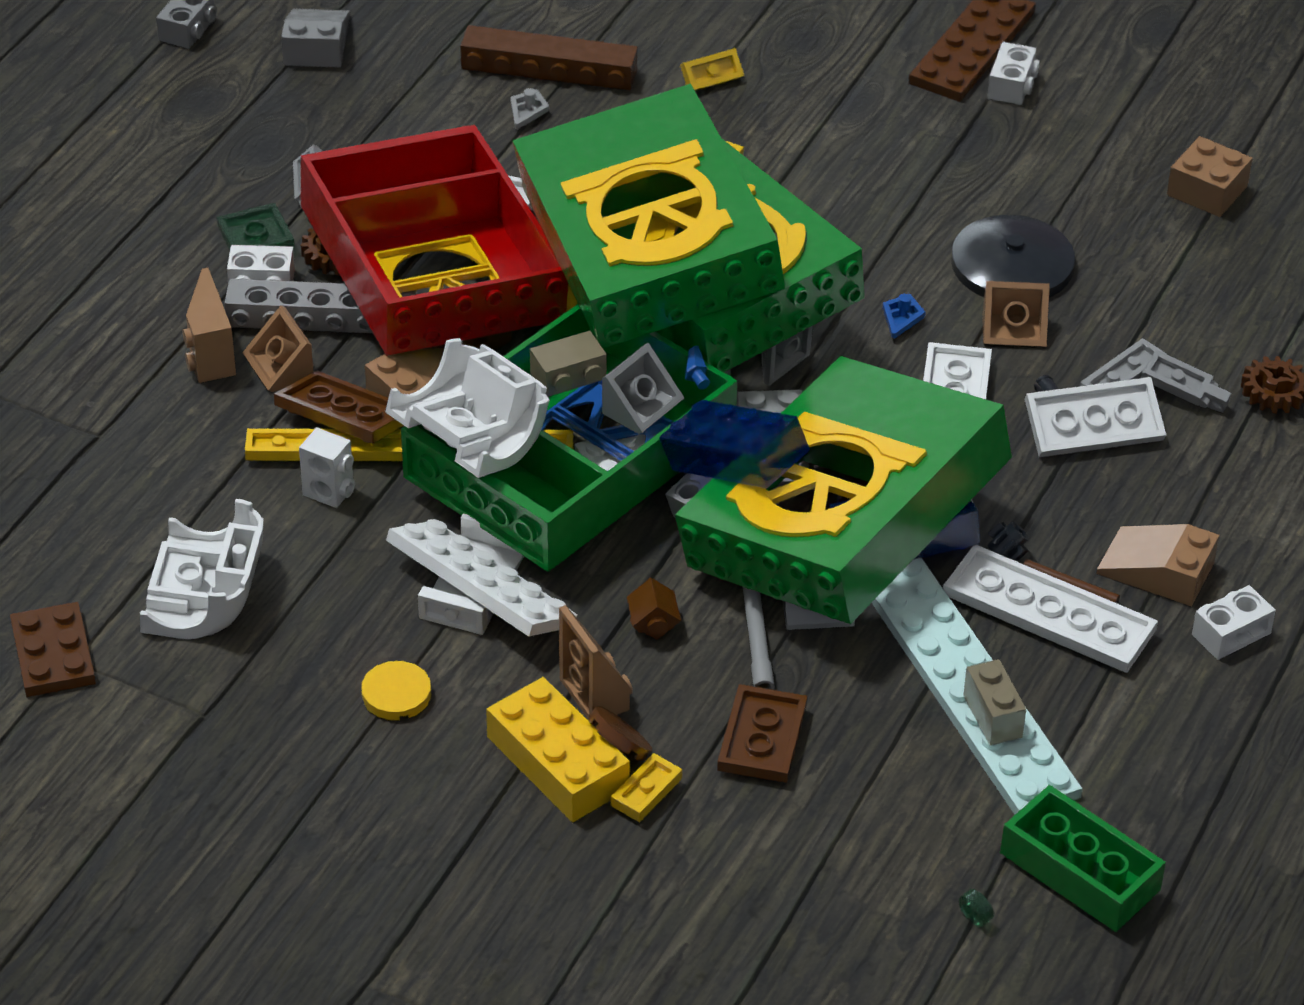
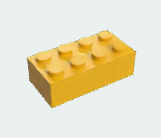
[486,677,630,823]

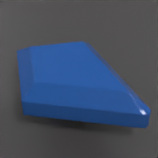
[882,293,925,339]

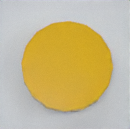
[362,661,431,720]

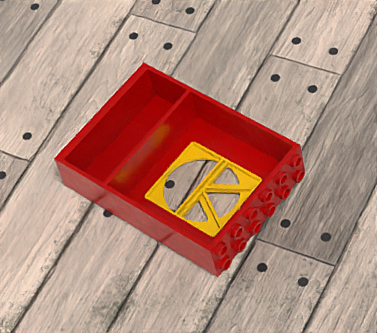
[301,125,568,356]

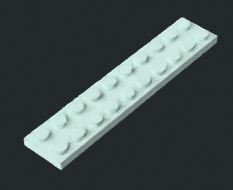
[872,554,1082,815]

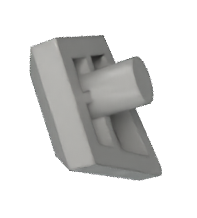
[511,88,549,129]

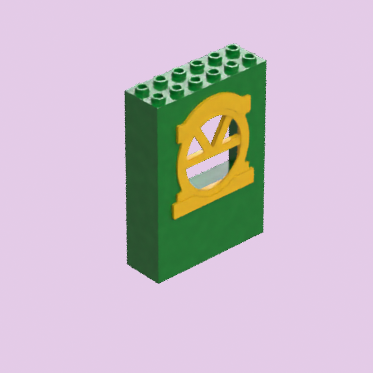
[512,84,786,348]
[675,356,1012,625]

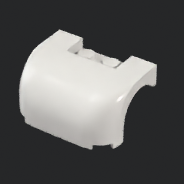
[385,338,550,478]
[140,499,263,639]

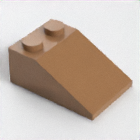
[182,268,236,383]
[365,348,444,398]
[1096,524,1219,606]
[559,605,632,725]

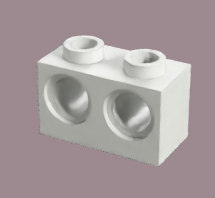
[987,42,1040,105]
[227,245,295,283]
[299,427,355,508]
[1192,585,1276,660]

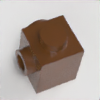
[627,577,681,640]

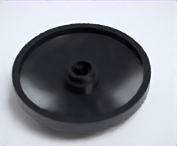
[951,215,1075,298]

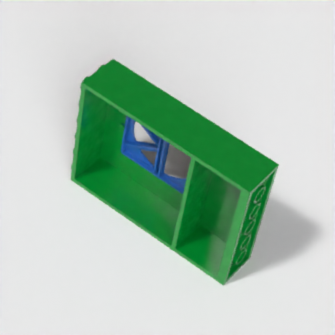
[401,304,737,572]

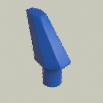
[685,346,710,389]

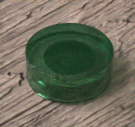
[959,889,995,926]

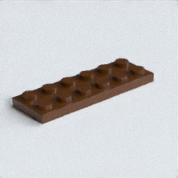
[908,0,1036,102]

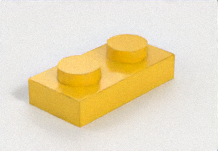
[680,48,744,91]
[611,753,683,822]

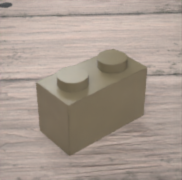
[530,331,607,397]
[963,659,1026,745]

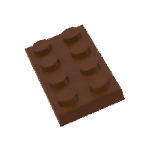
[274,371,404,444]

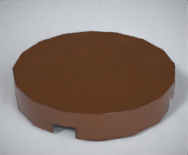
[589,707,652,761]

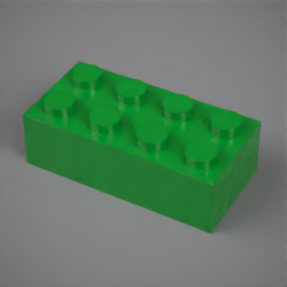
[1000,784,1166,932]

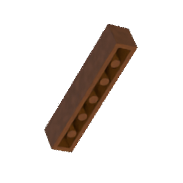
[460,25,638,90]

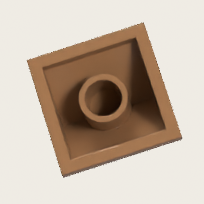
[983,281,1049,347]
[242,305,313,392]

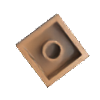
[1167,136,1252,217]

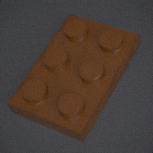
[10,602,96,697]
[717,684,808,783]

